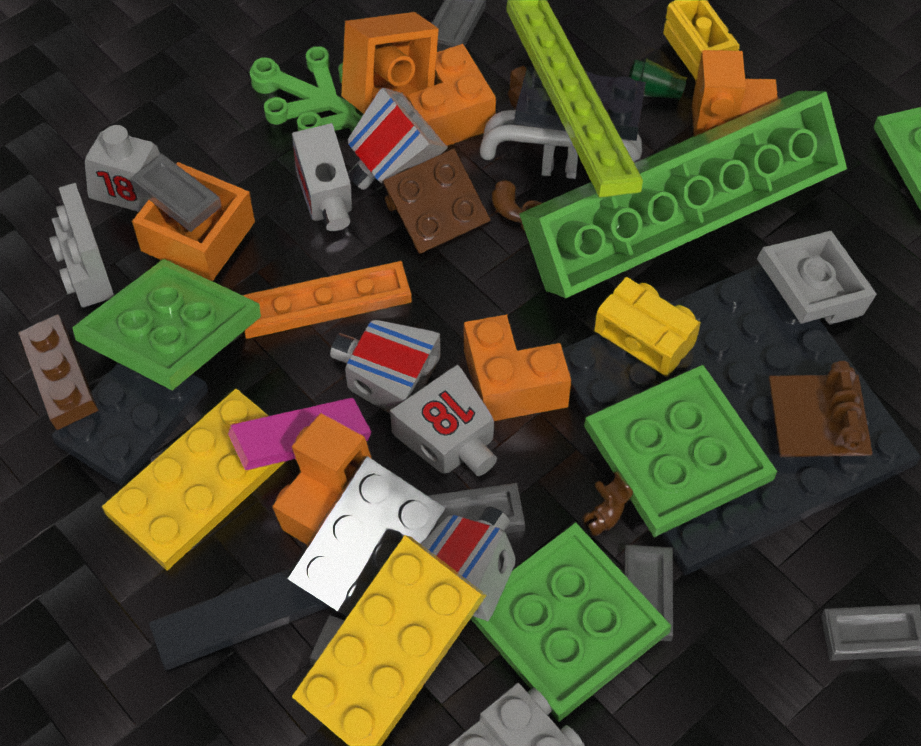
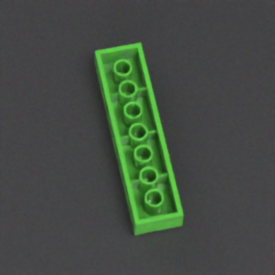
[519,91,847,298]

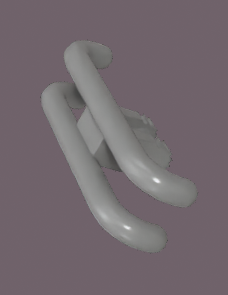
[480,110,642,179]

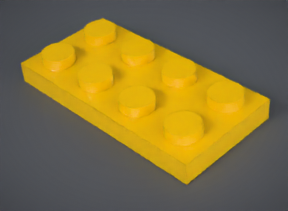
[102,389,286,571]
[292,535,487,746]

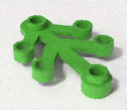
[250,47,364,132]

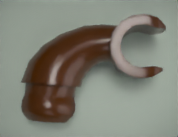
[492,180,542,231]
[582,471,633,536]

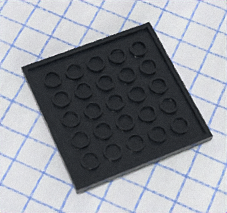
[562,264,921,575]

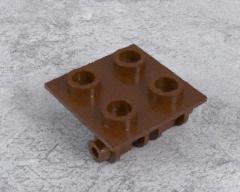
[382,149,491,254]
[769,361,873,457]

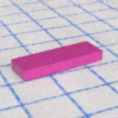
[228,398,371,471]

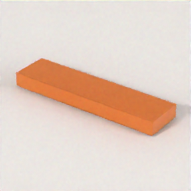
[242,261,412,339]

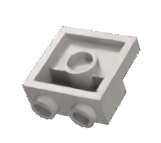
[49,183,114,308]
[757,231,877,325]
[449,683,584,746]

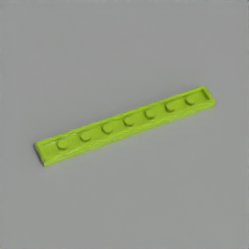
[506,0,643,197]

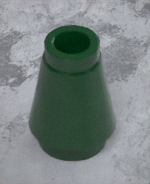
[628,58,686,100]

